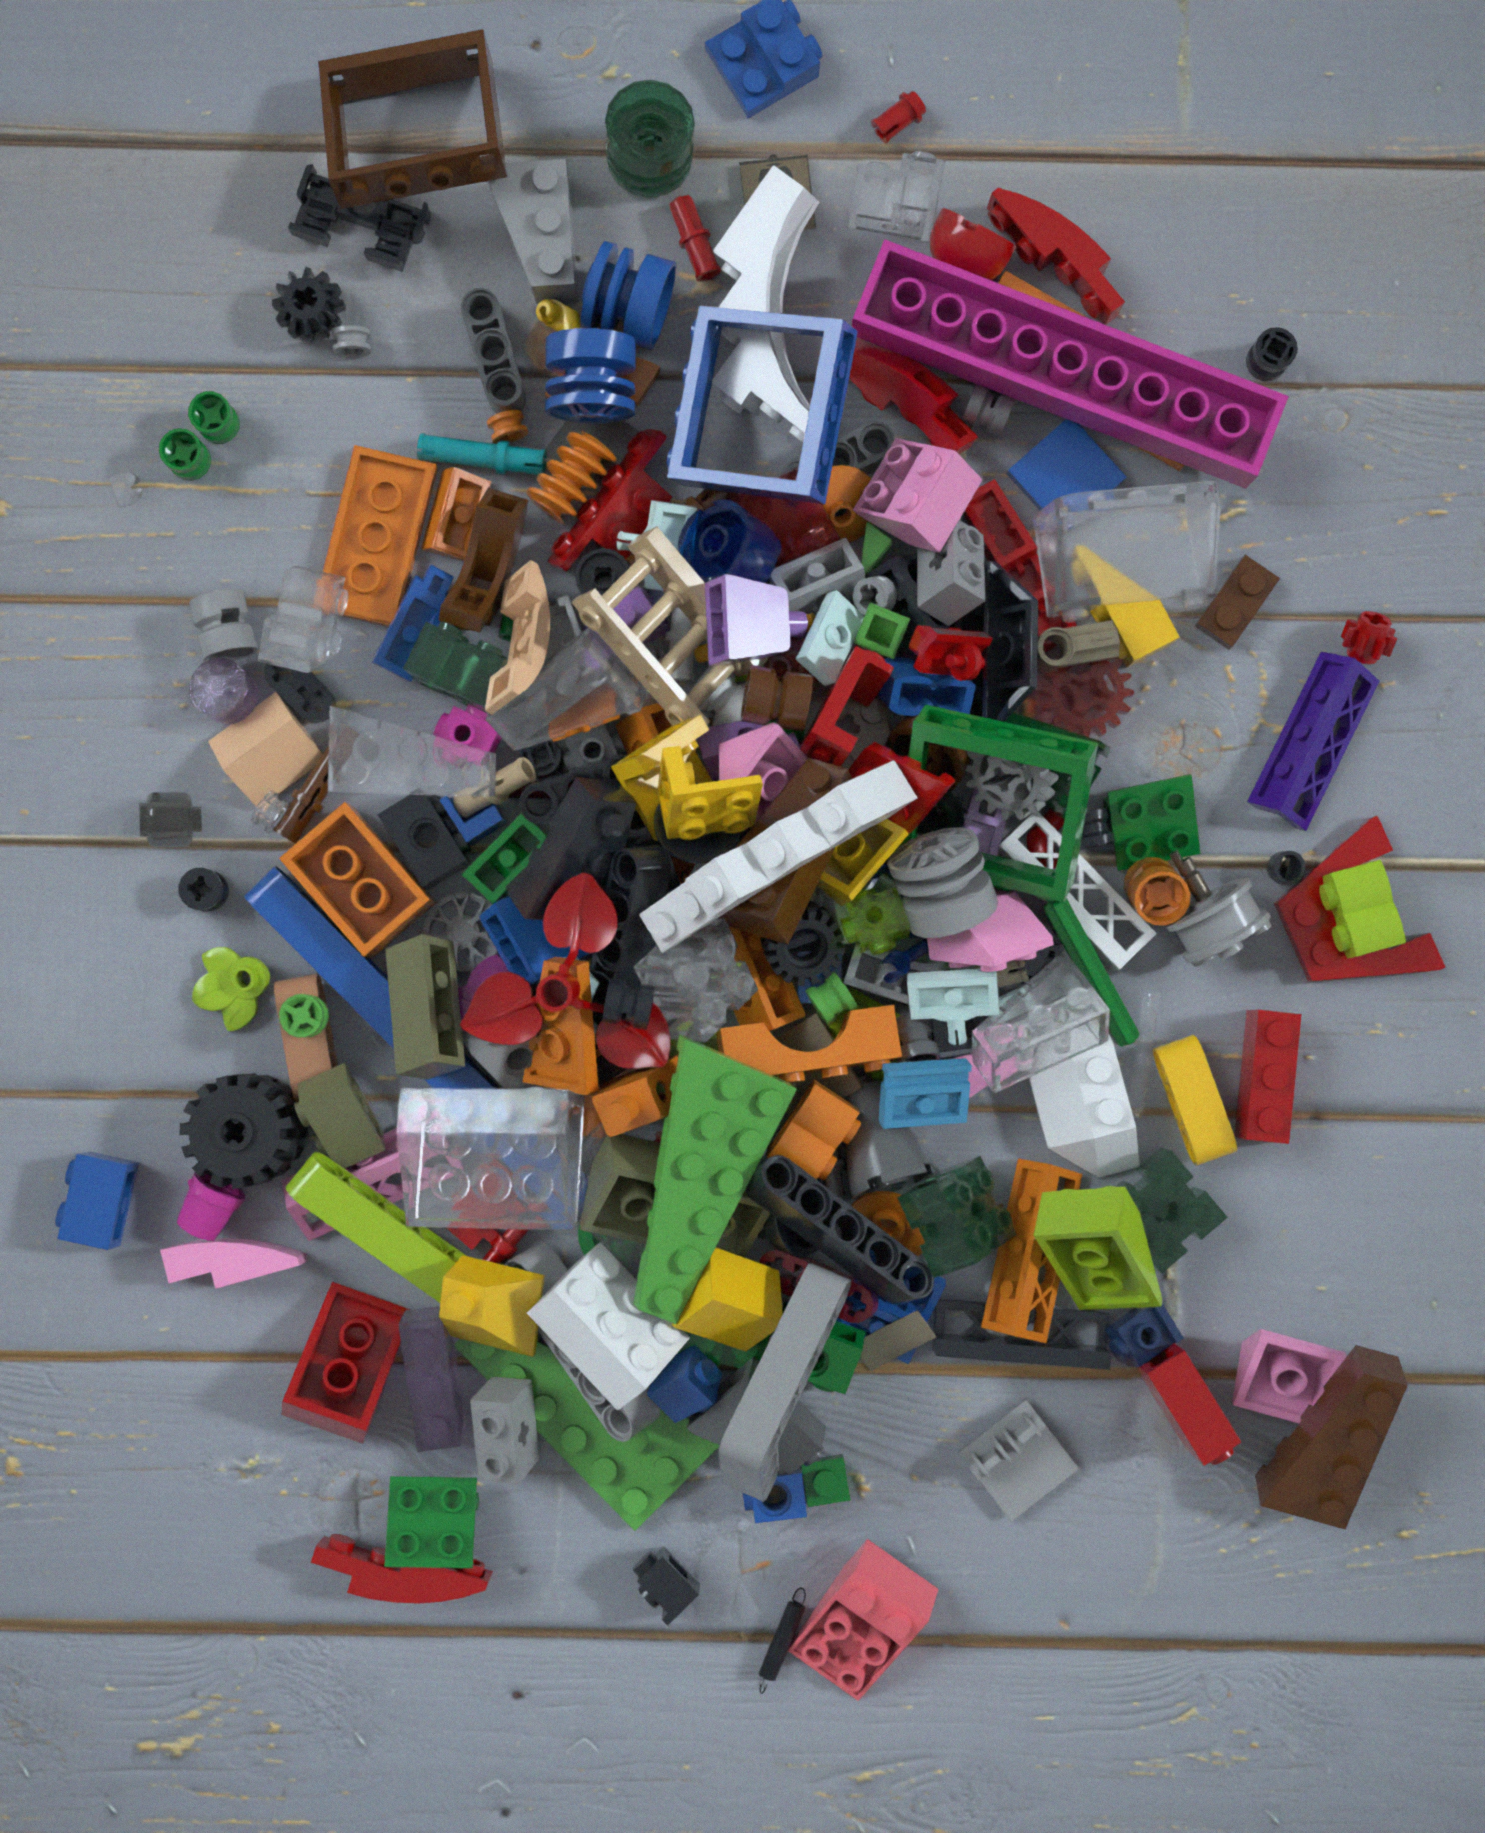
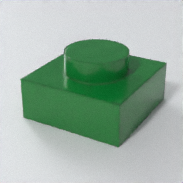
[801,1454,851,1507]

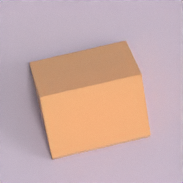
[208,692,323,810]

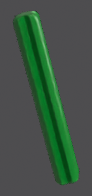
[1043,897,1140,1047]

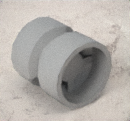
[189,589,258,663]

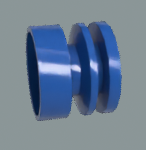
[581,241,677,350]
[545,328,636,424]

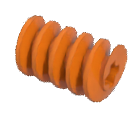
[527,431,617,526]

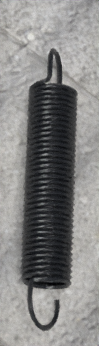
[758,1587,806,1694]

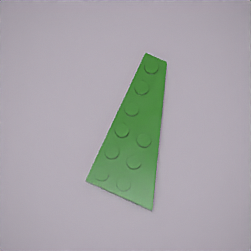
[633,1034,797,1324]
[454,1339,720,1531]

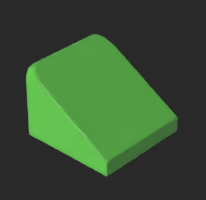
[860,522,892,575]
[854,602,910,659]

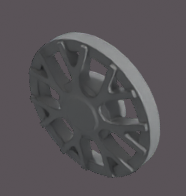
[423,892,498,972]

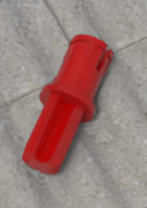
[669,195,721,282]

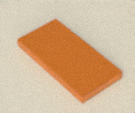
[314,445,438,627]

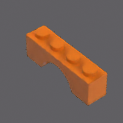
[716,1005,902,1083]

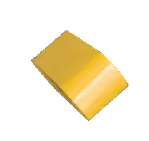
[1152,1034,1237,1166]

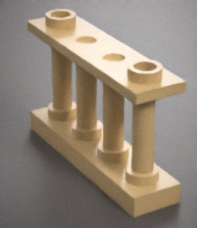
[571,526,768,725]

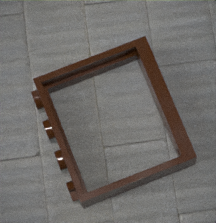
[318,29,507,209]

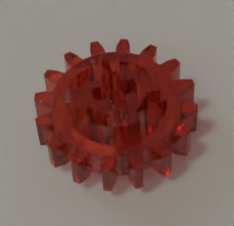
[1039,656,1134,737]

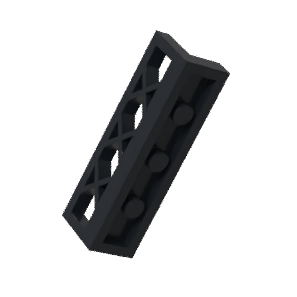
[932,1299,1111,1370]

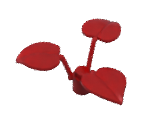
[460,873,671,1069]

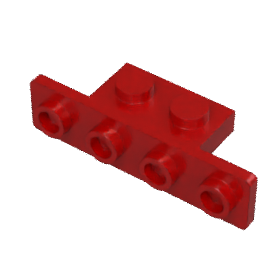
[547,428,673,571]

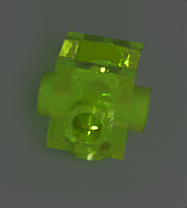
[840,887,911,955]

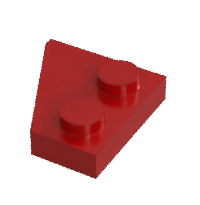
[848,742,956,834]

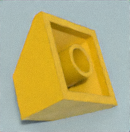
[439,1255,545,1357]

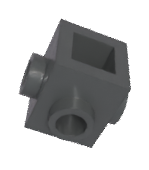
[562,724,627,780]

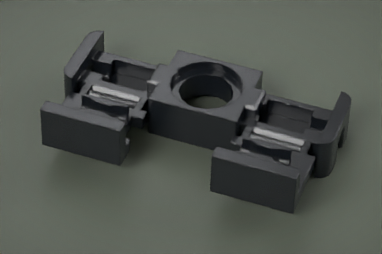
[288,164,431,272]

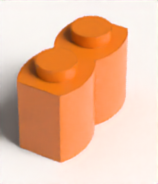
[766,1080,861,1180]

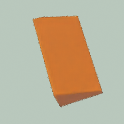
[421,467,492,561]

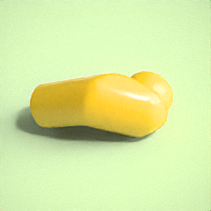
[536,299,582,331]

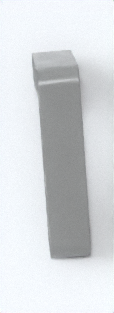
[718,1263,851,1502]

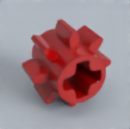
[1340,611,1398,664]

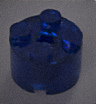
[678,499,781,583]

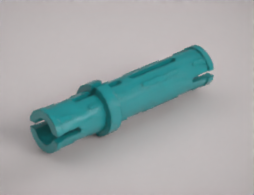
[417,433,547,475]

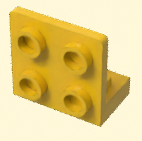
[611,714,713,841]
[657,746,763,840]

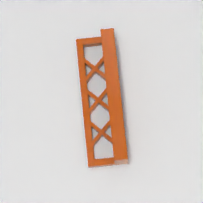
[981,1158,1083,1343]

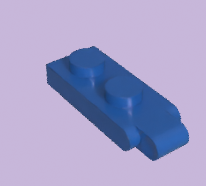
[371,564,454,682]

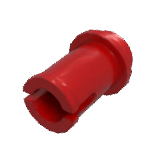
[871,91,926,144]

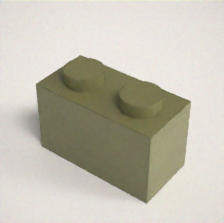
[294,1063,386,1169]

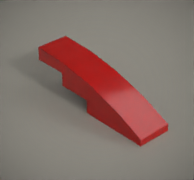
[963,479,1077,653]

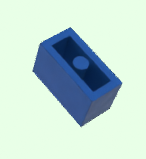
[55,1151,139,1250]

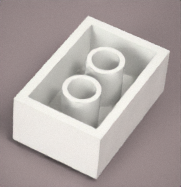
[527,1242,690,1411]

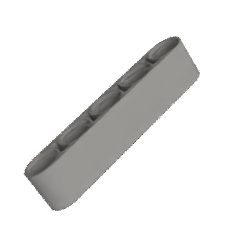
[505,1243,660,1442]

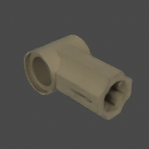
[1037,620,1120,672]

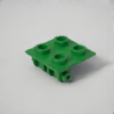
[1103,774,1201,871]
[384,1476,479,1568]

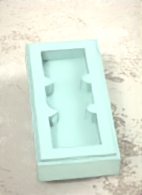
[796,590,864,686]

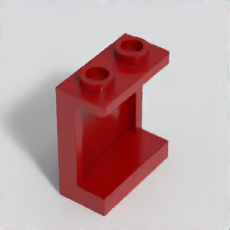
[799,646,894,766]

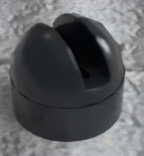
[1267,851,1306,885]

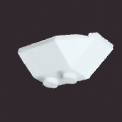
[1025,1002,1140,1178]

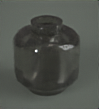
[139,792,202,847]

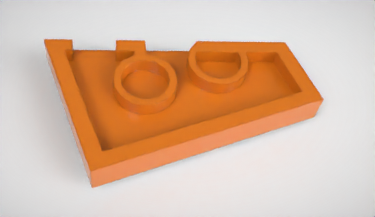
[522,957,599,1096]

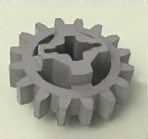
[966,751,1058,820]

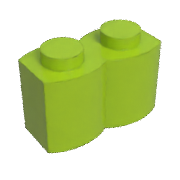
[1319,860,1406,959]

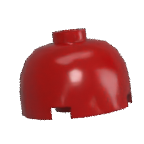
[930,208,1016,281]

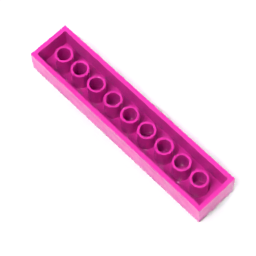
[852,239,1289,489]

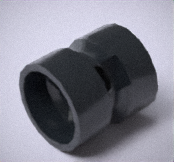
[575,548,630,596]

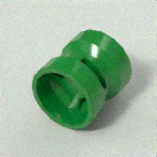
[188,391,240,444]
[159,428,211,481]

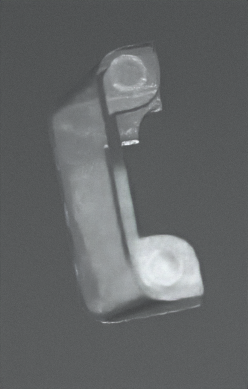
[1033,481,1221,622]

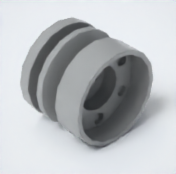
[887,827,998,938]

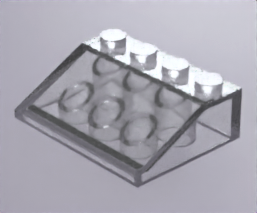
[397,1088,585,1231]

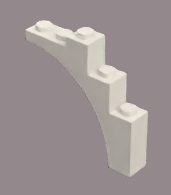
[712,165,819,442]
[639,760,917,953]

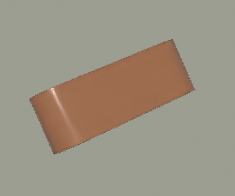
[274,973,338,1102]

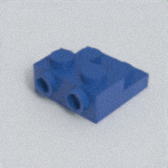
[705,0,823,119]

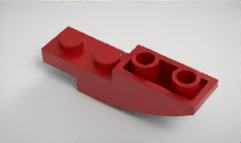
[987,188,1125,325]
[849,338,978,454]
[310,1534,493,1604]

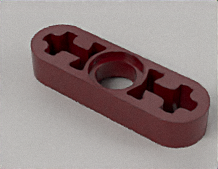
[759,1249,879,1323]

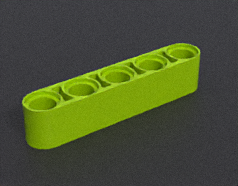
[286,1152,466,1303]

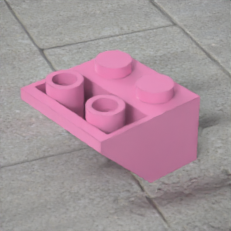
[853,438,982,553]
[927,890,1054,972]

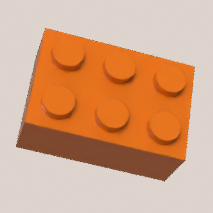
[279,802,437,958]

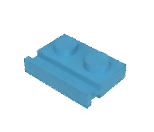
[878,1058,972,1129]

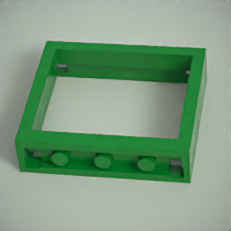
[898,705,1098,902]

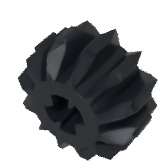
[272,267,346,343]

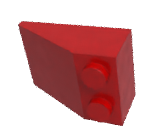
[281,1282,413,1444]

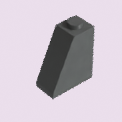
[687,1356,826,1474]

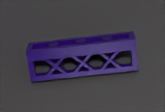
[1247,651,1380,831]

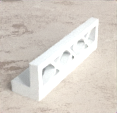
[997,812,1157,971]

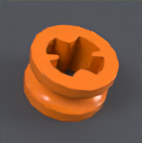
[486,410,529,444]

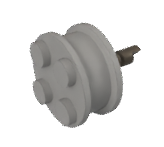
[1165,849,1272,967]

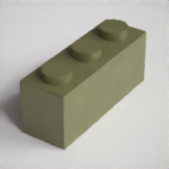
[386,934,465,1080]

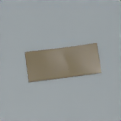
[860,1310,937,1371]

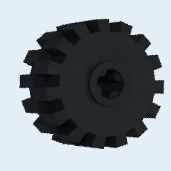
[179,1073,308,1189]

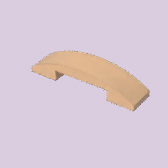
[485,560,550,715]

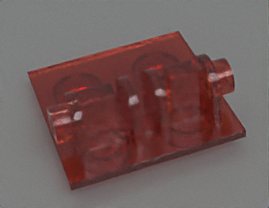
[729,467,841,570]

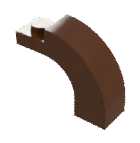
[439,488,529,633]

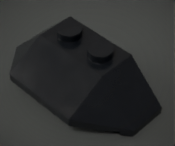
[961,561,1038,722]

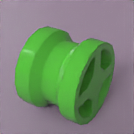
[804,971,858,1026]
[279,994,329,1038]

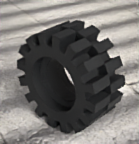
[761,901,845,986]

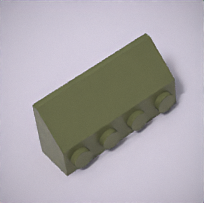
[580,1134,772,1257]

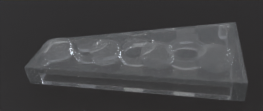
[328,706,496,797]

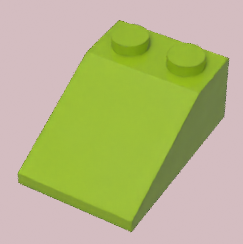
[1033,1186,1162,1310]

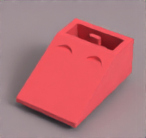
[788,1539,938,1701]

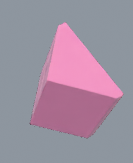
[719,722,808,827]
[1232,1329,1347,1424]

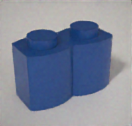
[877,657,976,716]

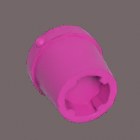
[177,1172,245,1241]

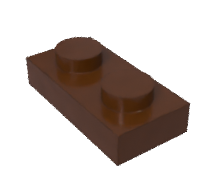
[1195,554,1280,650]

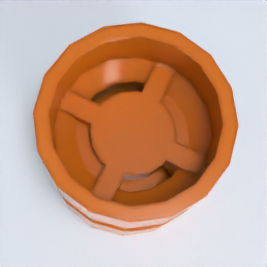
[1123,857,1191,926]

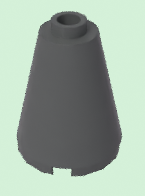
[844,1075,934,1200]

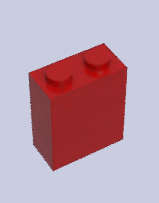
[1135,1343,1242,1466]

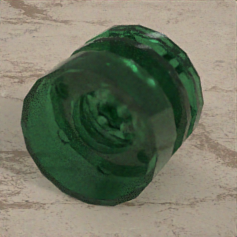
[605,80,695,198]

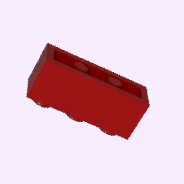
[1234,1009,1302,1144]

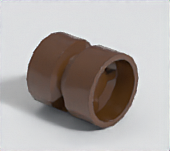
[741,665,813,732]

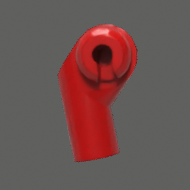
[1026,809,1065,869]

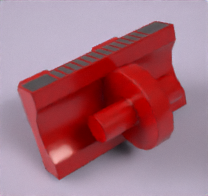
[909,625,993,681]

